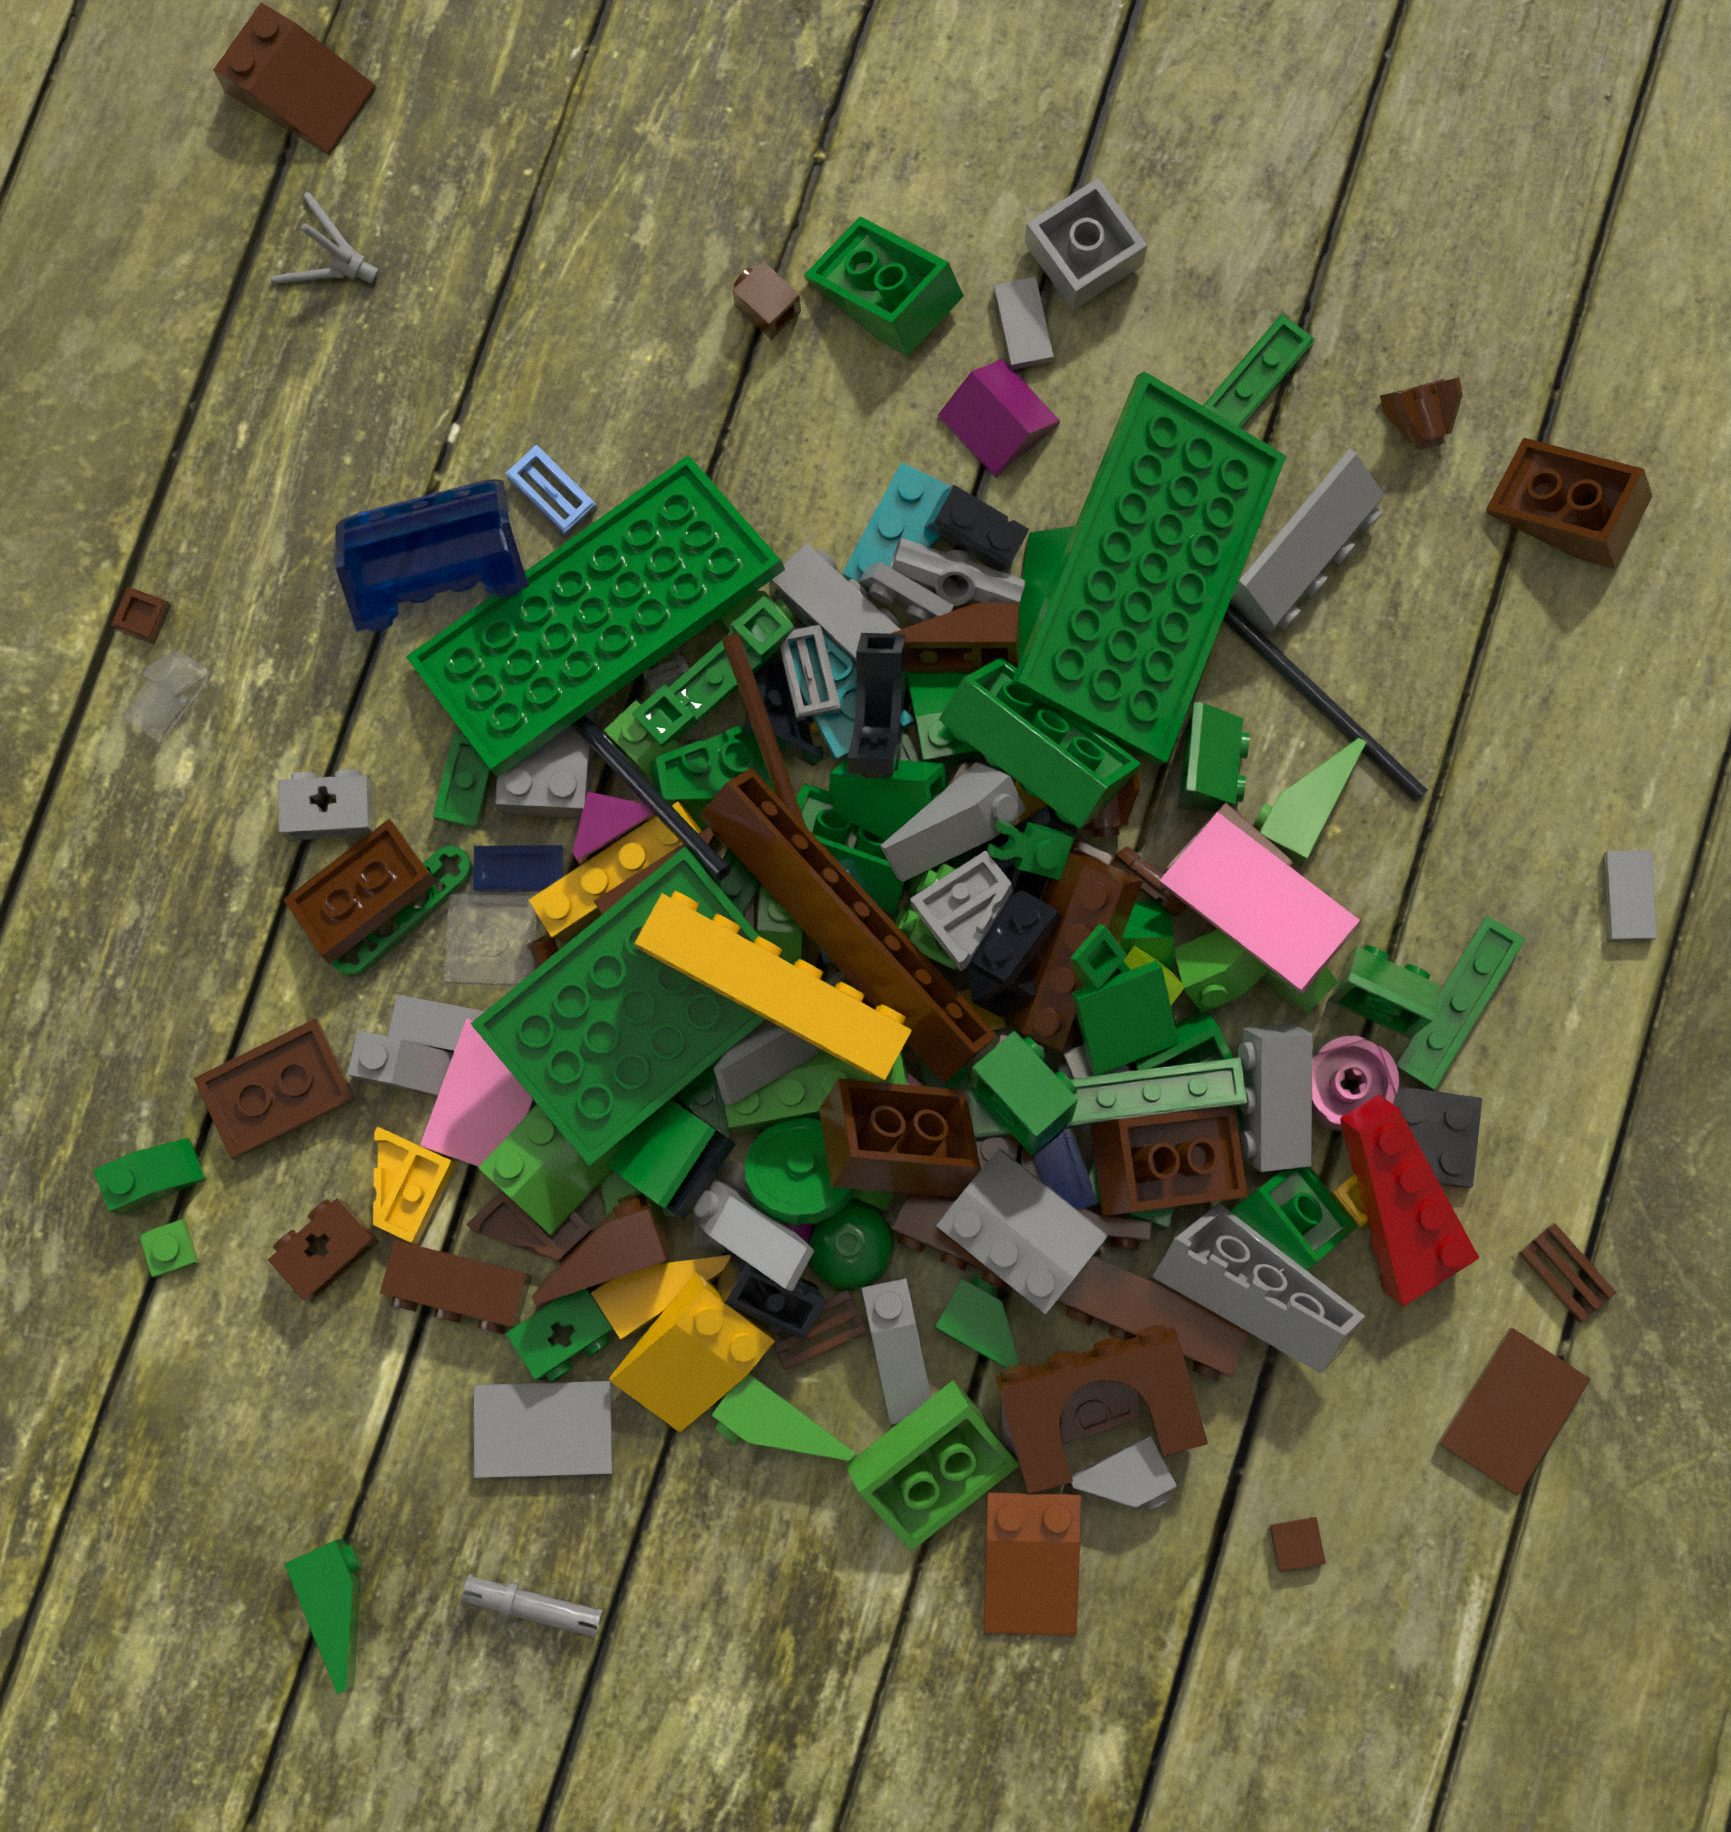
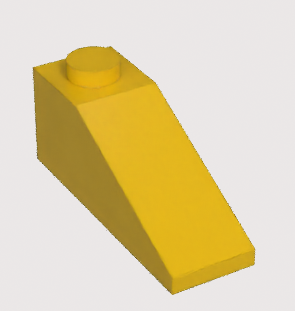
[591,1255,731,1340]

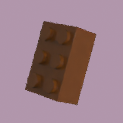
[819,1078,981,1197]

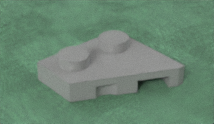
[910,851,1013,971]

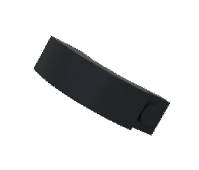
[847,633,906,779]

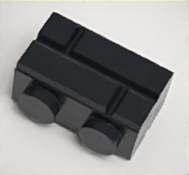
[924,485,1029,571]
[715,1253,826,1340]

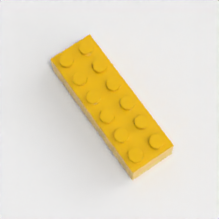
[634,891,912,1080]

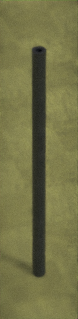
[1223,603,1428,802]
[571,715,731,881]

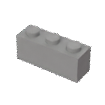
[769,543,901,666]
[1238,1023,1313,1172]

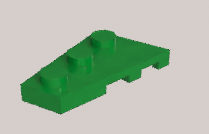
[650,725,775,805]

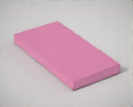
[1159,812,1361,994]

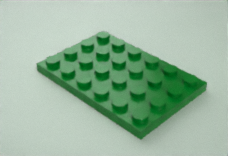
[470,847,765,1166]

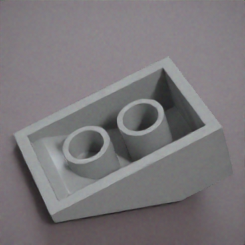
[495,706,598,819]

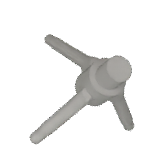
[271,192,379,284]

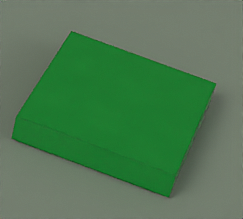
[1072,960,1179,1076]

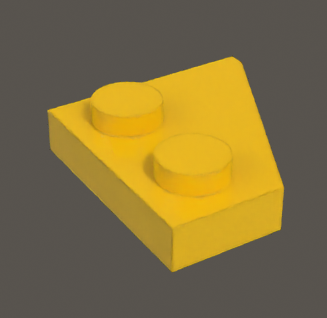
[373,1126,457,1245]

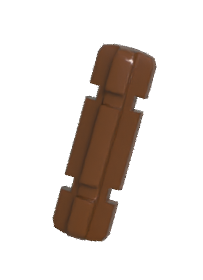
[1111,847,1188,916]

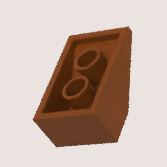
[984,1491,1081,1635]

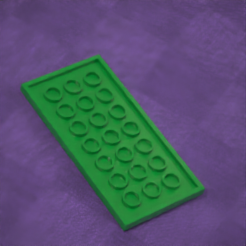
[1011,371,1286,766]
[406,455,785,778]

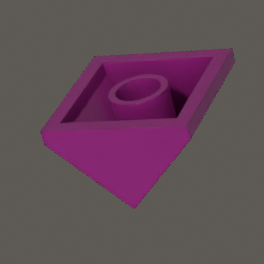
[938,359,1060,478]
[572,791,656,866]

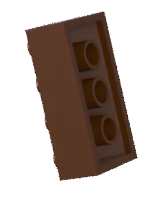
[1006,848,1143,1052]

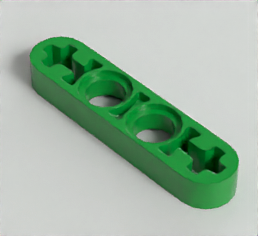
[332,846,473,977]

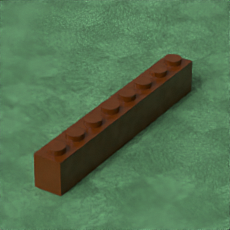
[699,768,997,1084]
[893,1193,1249,1381]

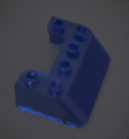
[335,479,529,632]

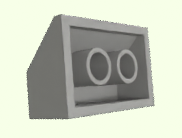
[936,1148,1108,1314]

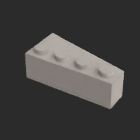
[1153,1203,1366,1373]

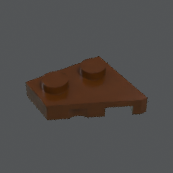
[466,1191,592,1262]

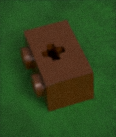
[268,1198,380,1302]

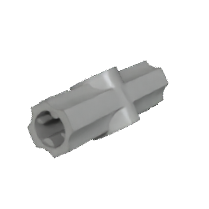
[890,538,1025,606]

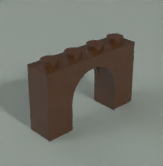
[996,1325,1208,1494]

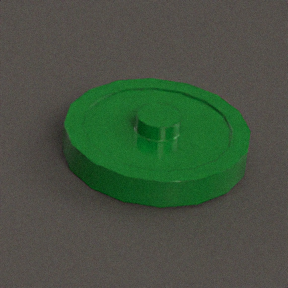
[744,1118,856,1225]

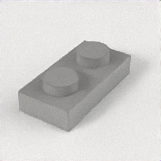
[859,561,954,623]

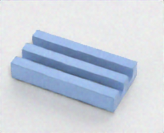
[505,445,597,537]

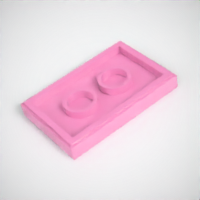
[420,1018,533,1167]

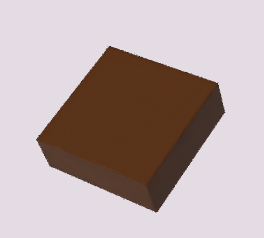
[111,587,171,644]
[1270,1517,1326,1572]

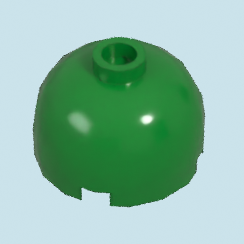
[808,1201,894,1292]

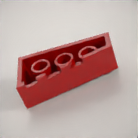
[1340,1095,1479,1307]

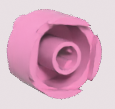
[1312,1036,1399,1132]

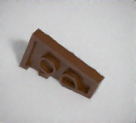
[1000,1373,1140,1461]

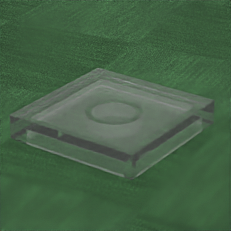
[444,894,538,986]

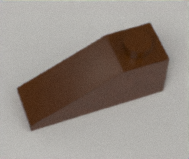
[890,603,1021,673]

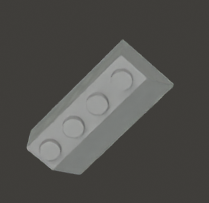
[1230,448,1384,637]

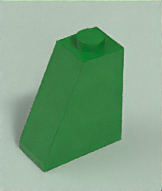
[828,759,948,841]

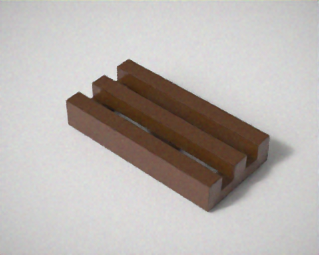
[1518,1223,1616,1323]
[767,1290,867,1370]

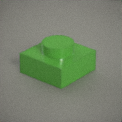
[139,1219,199,1278]

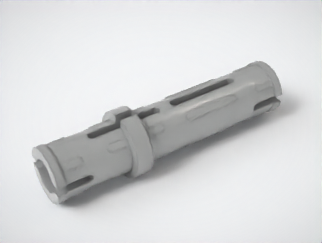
[461,1574,603,1639]

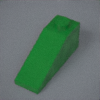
[284,1538,363,1694]

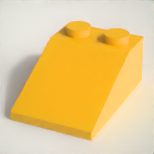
[609,1272,775,1432]

